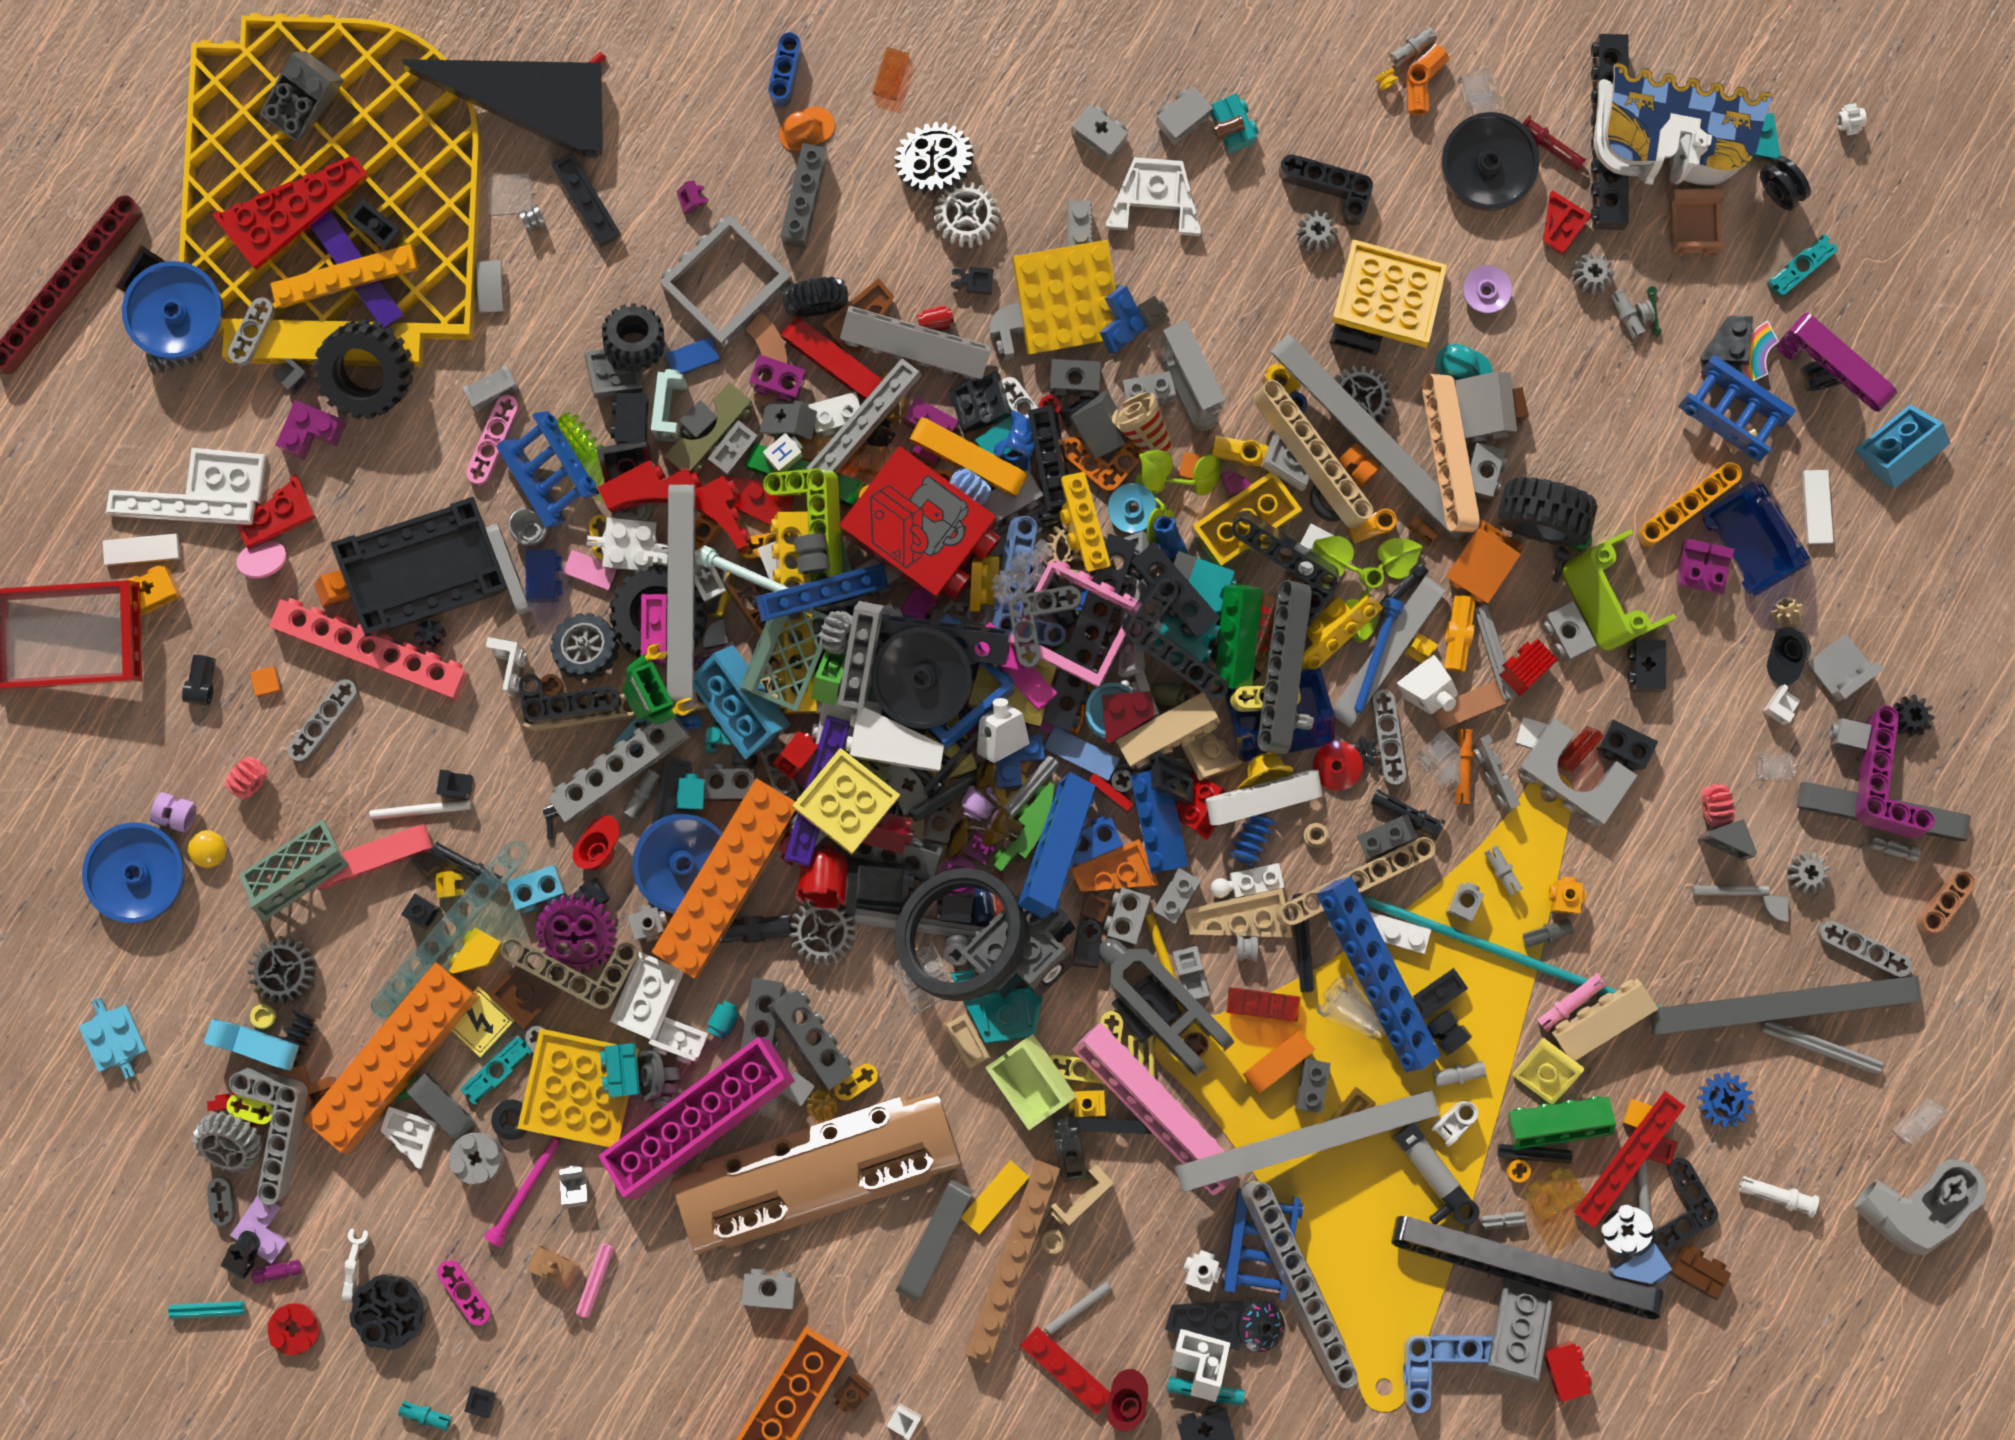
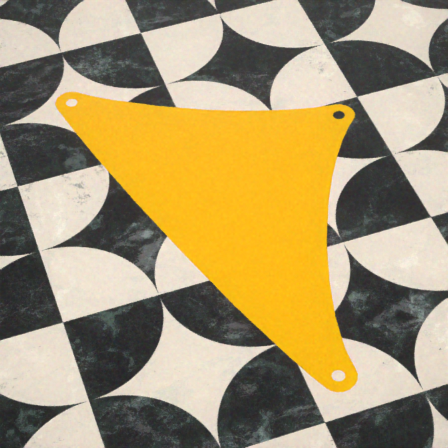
[1154,773,1573,1412]

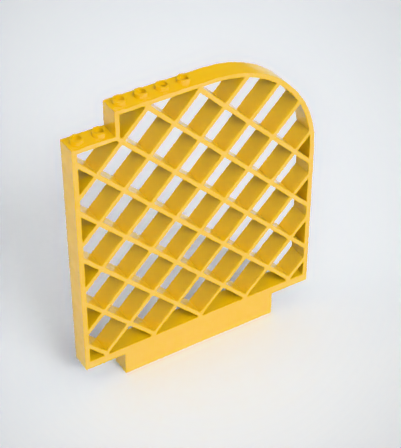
[179,13,482,367]

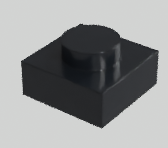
[464,1386,497,1419]

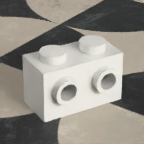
[809,392,860,439]

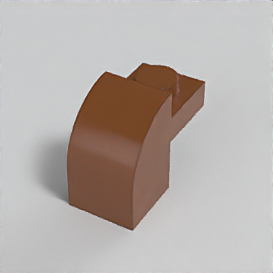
[276,1066,336,1105]

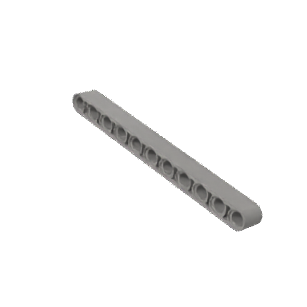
[1270,334,1469,543]
[1175,1090,1440,1192]

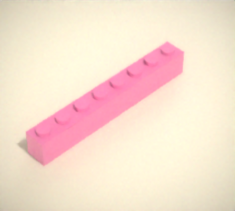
[1072,1022,1234,1196]

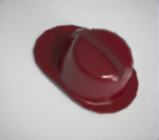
[1107,1369,1148,1431]

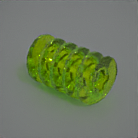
[557,412,604,466]

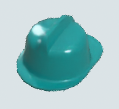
[1435,343,1493,384]

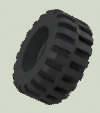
[313,320,414,419]
[1497,477,1598,546]
[609,566,707,664]

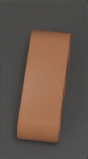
[1433,681,1506,731]
[1916,871,1975,934]

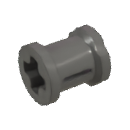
[1111,770,1132,794]

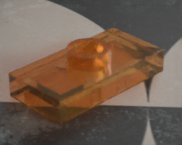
[873,47,910,101]

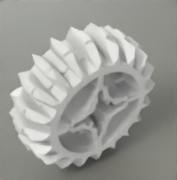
[934,182,1000,248]

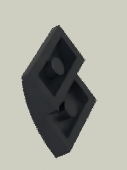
[950,371,1012,432]

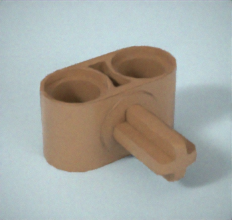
[526,1245,581,1290]

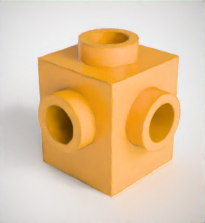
[1548,877,1586,915]

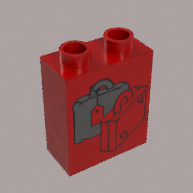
[839,446,1001,604]

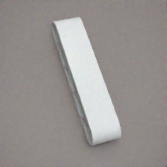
[1206,770,1323,825]

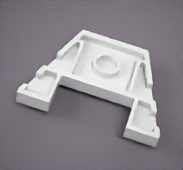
[1106,157,1201,236]

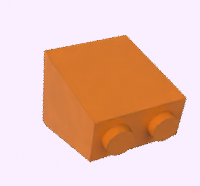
[1446,519,1524,603]

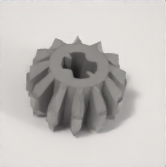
[1296,210,1338,253]
[1572,252,1615,295]
[819,611,853,655]
[1787,852,1830,894]

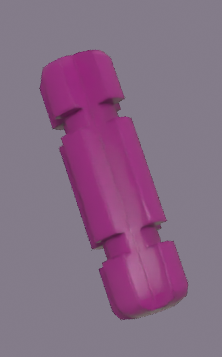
[251,1259,302,1284]

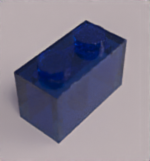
[526,549,563,603]

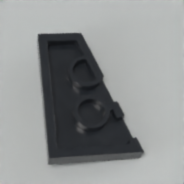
[652,756,697,824]
[1165,1300,1252,1351]

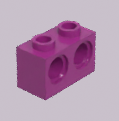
[749,354,807,403]

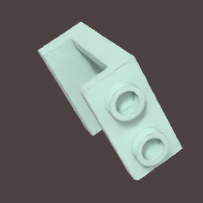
[651,369,688,443]

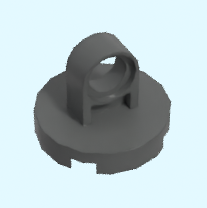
[637,1050,681,1101]

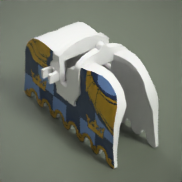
[1594,63,1772,186]

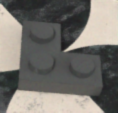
[584,349,643,398]

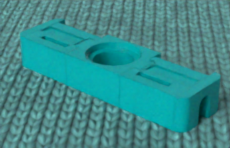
[1767,234,1838,298]
[461,1037,533,1104]

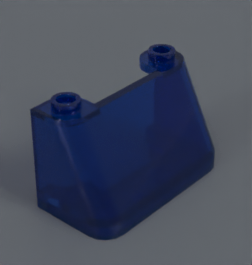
[1702,479,1812,597]
[1224,668,1335,762]

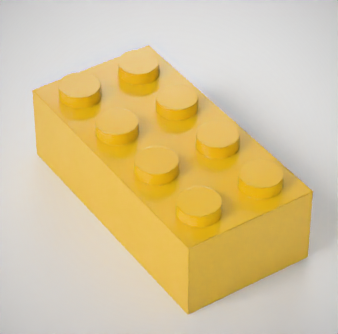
[1191,472,1302,567]

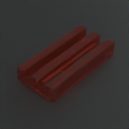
[1557,726,1604,773]

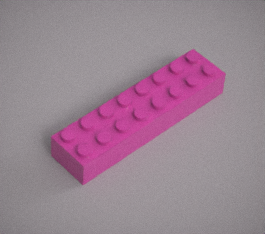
[598,1037,795,1200]

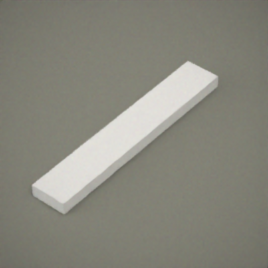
[106,490,256,525]

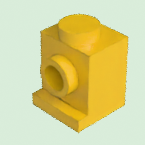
[1069,1090,1105,1117]

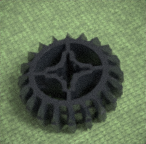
[782,276,849,318]

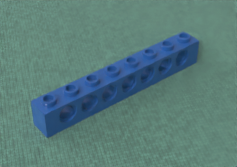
[1316,876,1441,1073]

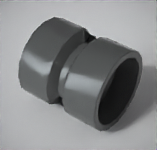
[793,533,830,574]

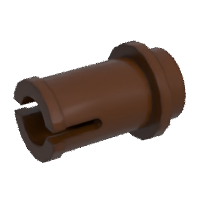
[1213,115,1245,140]
[1406,516,1439,546]

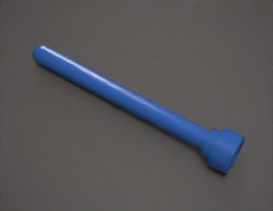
[1354,598,1405,713]

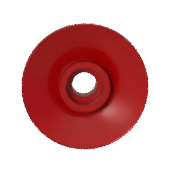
[1313,741,1363,791]

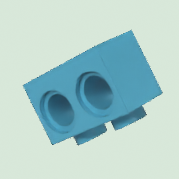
[506,865,567,914]

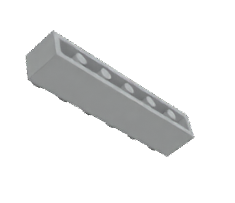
[840,306,991,380]

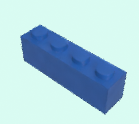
[1130,771,1188,873]

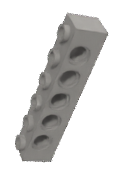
[548,717,691,823]

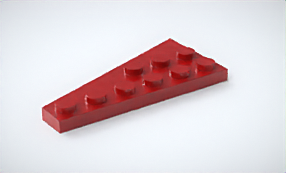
[212,155,370,270]

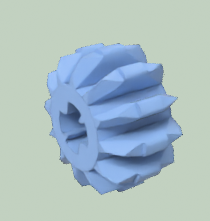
[950,468,991,505]

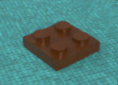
[488,961,560,1029]

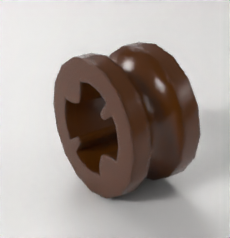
[541,674,563,696]

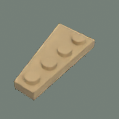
[1184,888,1293,938]

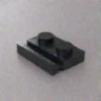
[1151,753,1194,804]

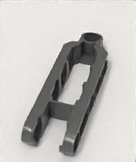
[1099,938,1234,1077]

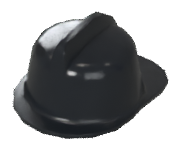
[1767,627,1811,685]

